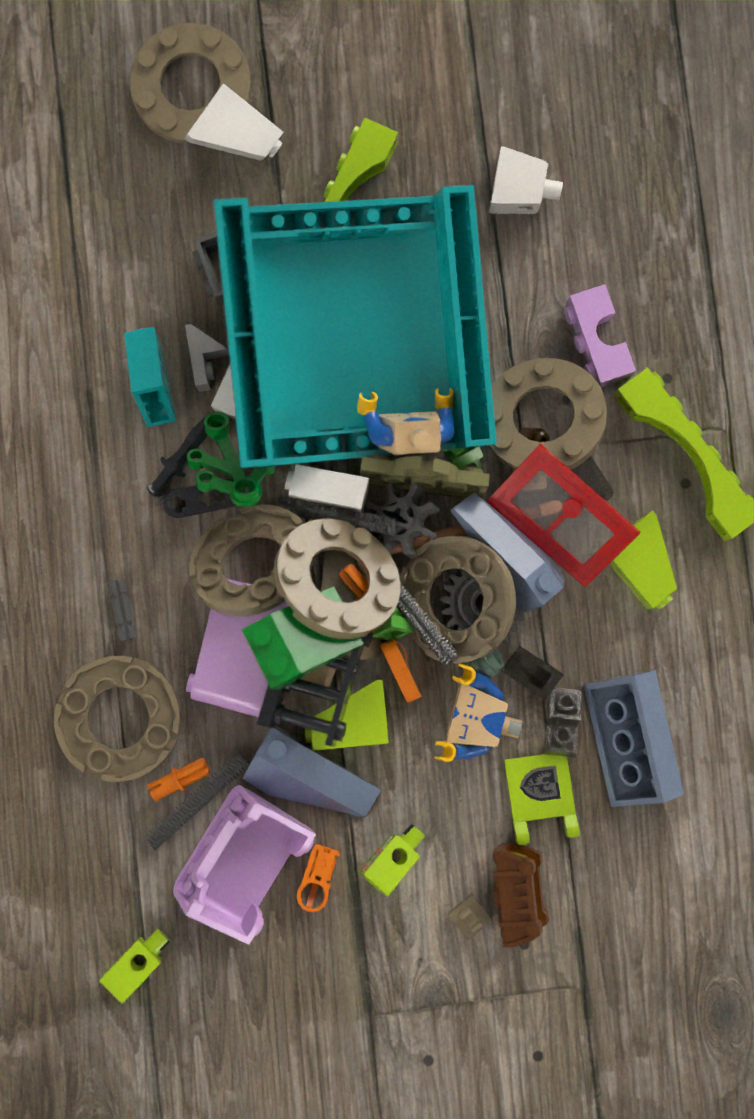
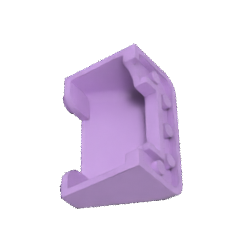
[186,579,289,717]
[173,785,316,945]

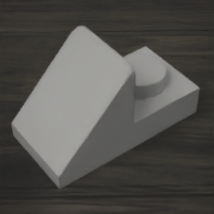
[185,324,229,392]

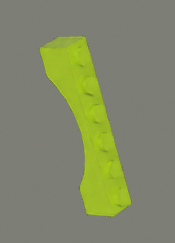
[324,118,398,202]
[612,367,754,541]

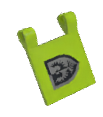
[504,751,580,845]

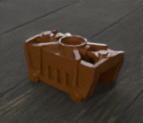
[493,843,549,948]

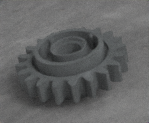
[440,569,525,641]

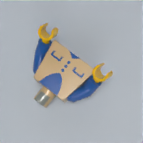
[357,388,454,454]
[434,663,522,762]

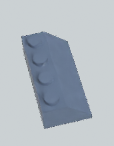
[584,670,684,807]

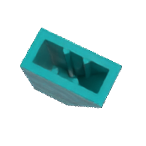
[124,327,177,428]

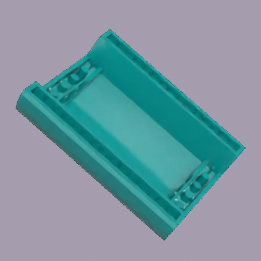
[214,185,497,468]

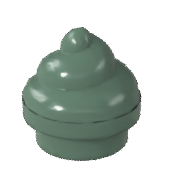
[471,648,504,676]

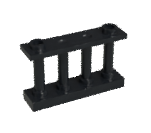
[257,630,374,746]

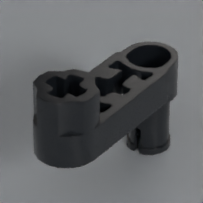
[160,479,236,518]

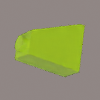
[609,510,677,610]
[305,679,389,751]

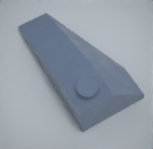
[450,493,565,613]
[242,726,381,817]

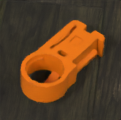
[380,638,422,704]
[297,844,340,912]

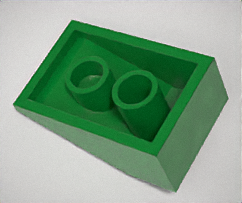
[241,586,364,690]

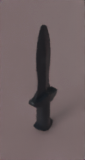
[147,412,214,498]

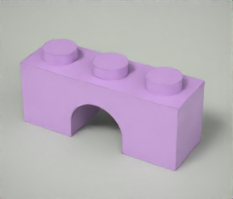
[564,284,636,387]

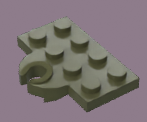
[361,454,490,499]

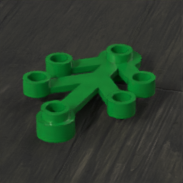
[187,412,276,507]

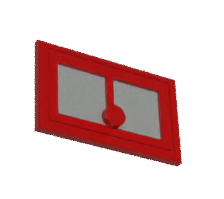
[487,443,641,588]

